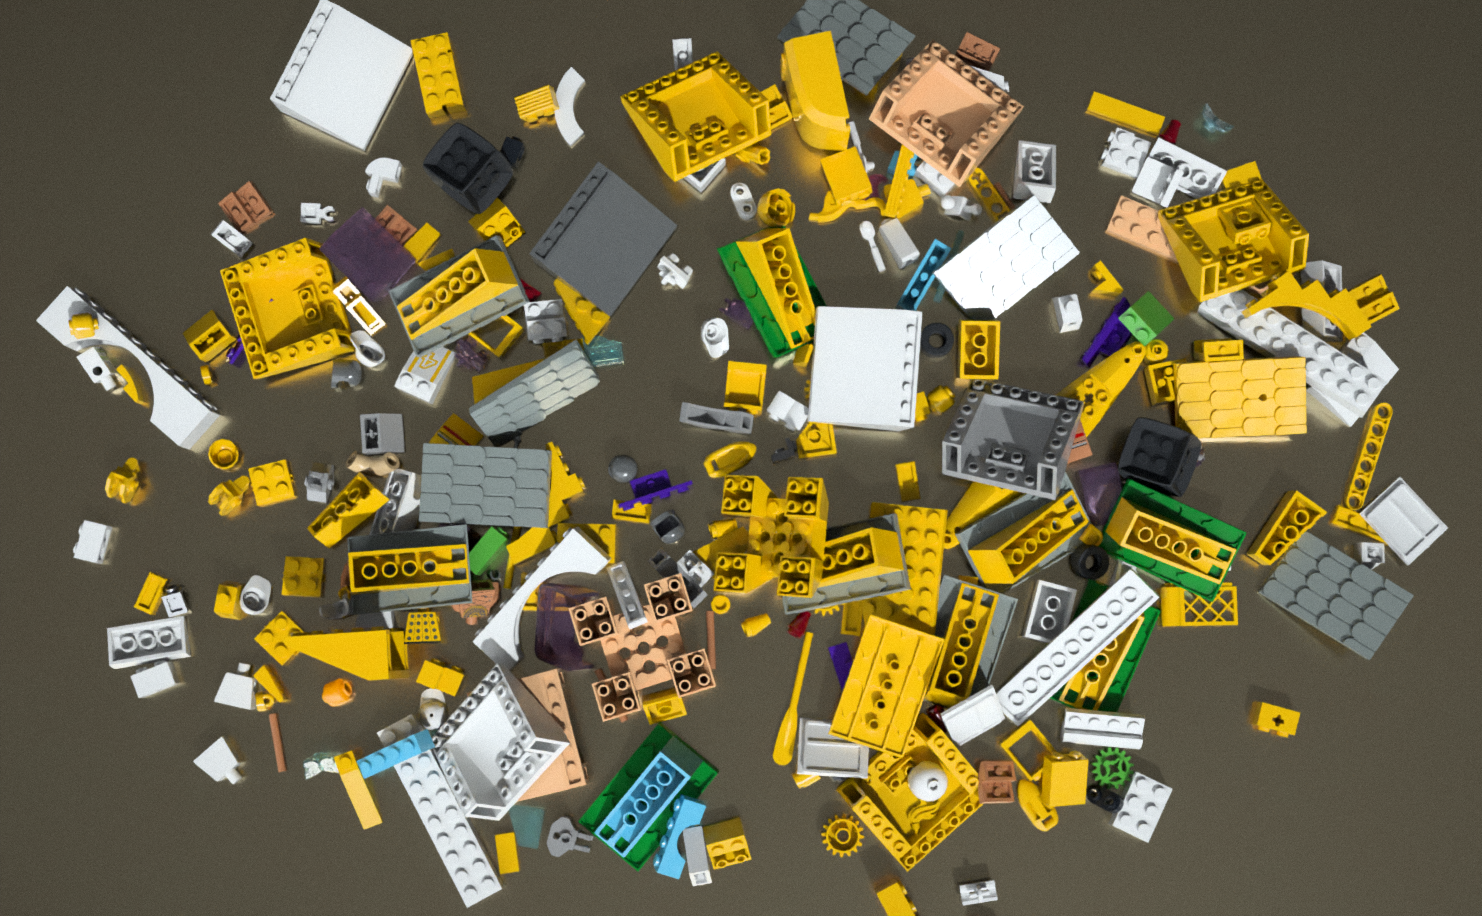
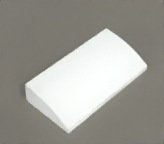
[107,616,191,669]

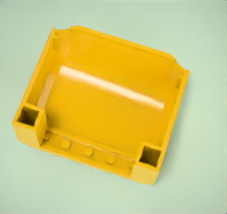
[780,31,850,151]

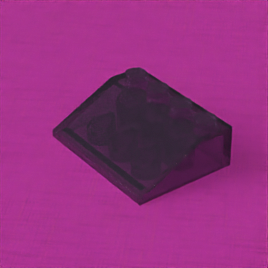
[319,207,417,302]

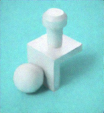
[941,195,982,221]

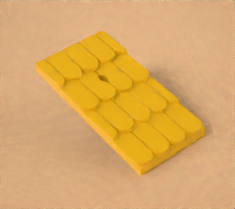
[1173,356,1307,438]
[828,614,945,758]

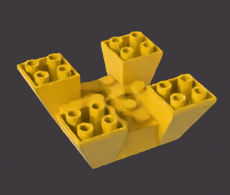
[713,475,829,598]

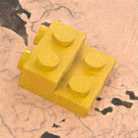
[1218,198,1271,245]

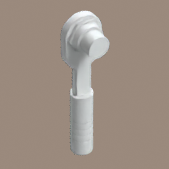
[847,121,875,173]
[860,221,886,272]

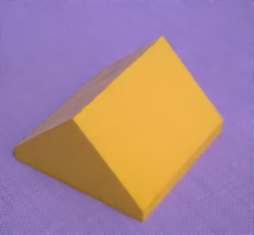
[642,687,687,725]

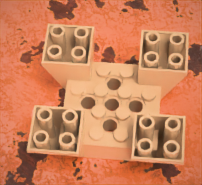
[568,573,716,722]

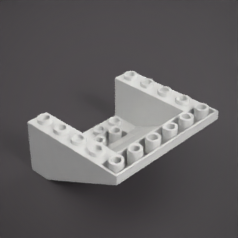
[270,0,413,151]
[808,306,922,431]
[432,663,570,821]

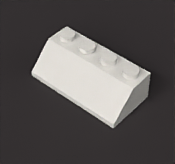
[1300,260,1343,341]
[369,469,421,535]

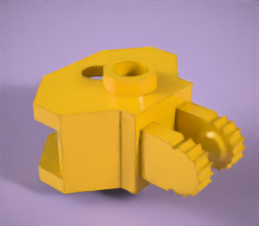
[105,457,140,504]
[208,475,250,516]

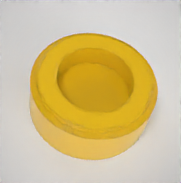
[200,365,213,385]
[711,595,730,614]

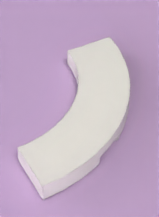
[555,67,585,146]

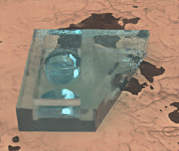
[582,334,624,367]
[508,804,545,849]

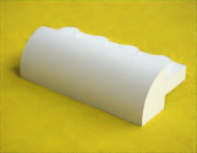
[1060,708,1145,749]

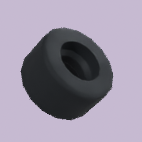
[920,322,954,358]
[1071,544,1109,580]

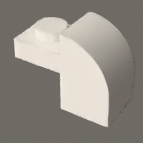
[365,158,402,198]

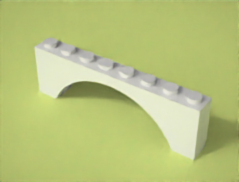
[473,527,612,671]

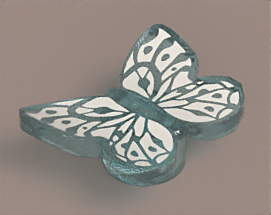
[1201,103,1234,133]
[303,753,339,780]

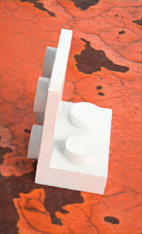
[1132,157,1184,208]

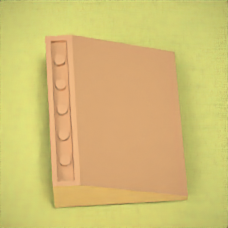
[869,39,1024,187]
[467,668,590,802]

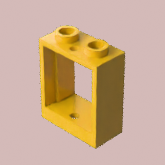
[468,315,525,360]
[999,719,1058,781]

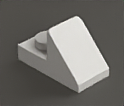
[211,219,253,257]

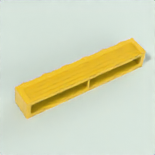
[884,145,914,218]

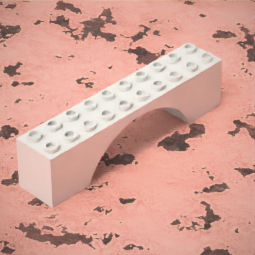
[36,286,220,450]

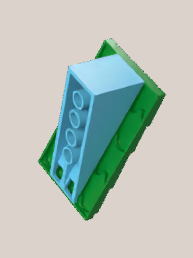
[578,722,719,872]

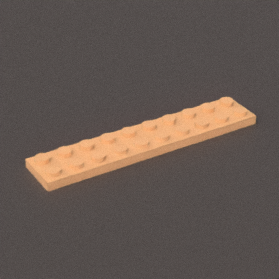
[1106,195,1296,297]

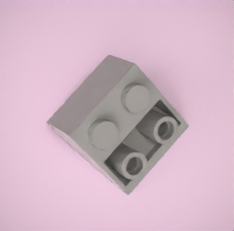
[360,413,405,455]

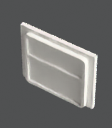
[1359,477,1448,566]
[940,684,1005,747]
[797,718,869,779]

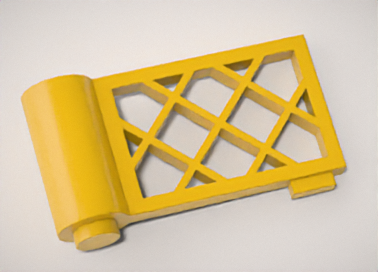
[1160,583,1238,626]

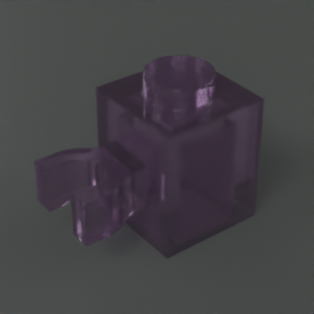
[719,298,753,329]

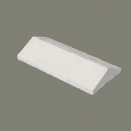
[1148,137,1227,199]

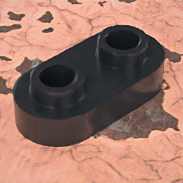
[1087,784,1124,813]

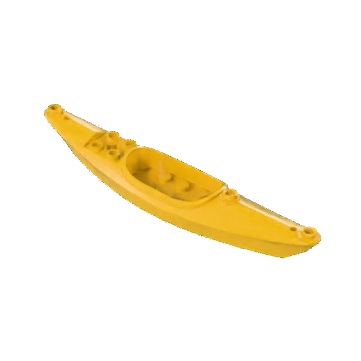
[944,341,1146,549]

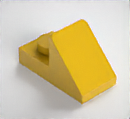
[1091,260,1124,296]

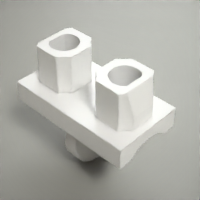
[657,253,693,289]
[677,550,714,587]
[959,880,998,906]

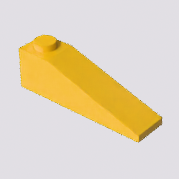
[334,749,383,829]

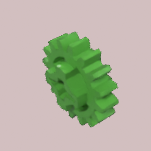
[1091,747,1134,789]

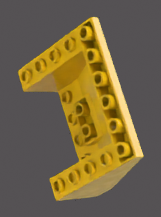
[620,51,771,182]
[1158,179,1309,302]
[220,238,356,379]
[284,626,409,680]
[836,712,983,872]

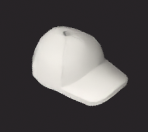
[701,317,729,358]
[349,330,385,367]
[239,575,271,615]
[419,689,449,730]

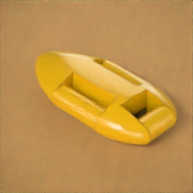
[703,441,756,478]
[1017,780,1059,831]

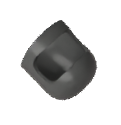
[331,359,362,388]
[608,455,638,483]
[650,509,685,544]

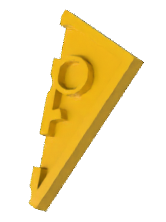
[553,279,610,345]

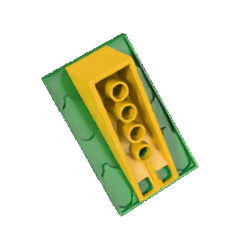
[717,226,827,358]
[1099,478,1247,602]
[1050,579,1161,712]

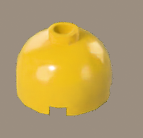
[757,188,795,227]

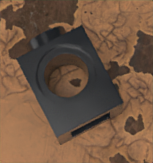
[500,136,526,168]

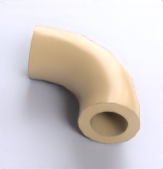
[346,451,400,477]

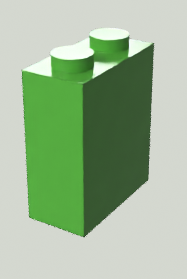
[1118,291,1174,346]
[469,526,511,576]

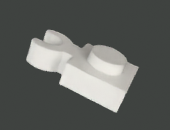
[300,203,335,224]

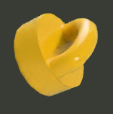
[255,692,274,712]

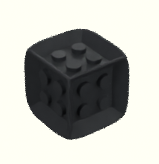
[423,122,513,214]
[1118,417,1201,497]

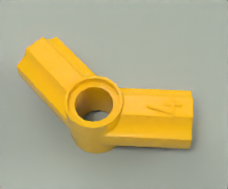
[735,143,770,165]

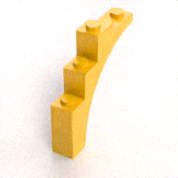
[1241,271,1372,340]
[506,442,585,566]

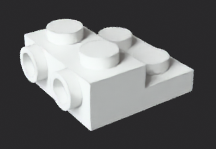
[1101,127,1151,179]
[523,299,567,344]

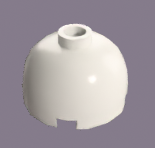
[908,761,948,801]

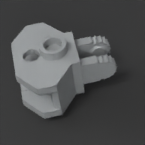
[304,462,334,503]
[546,815,594,857]

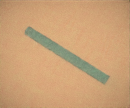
[933,230,965,303]

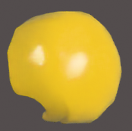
[208,439,239,470]

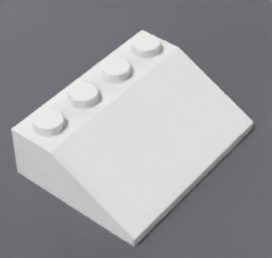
[1306,332,1399,427]

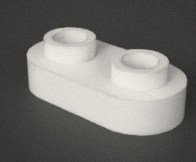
[730,183,757,220]

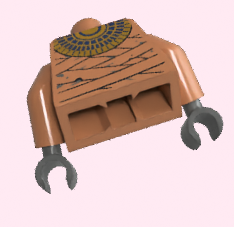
[451,569,501,625]

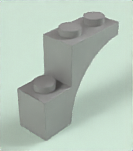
[679,402,754,434]

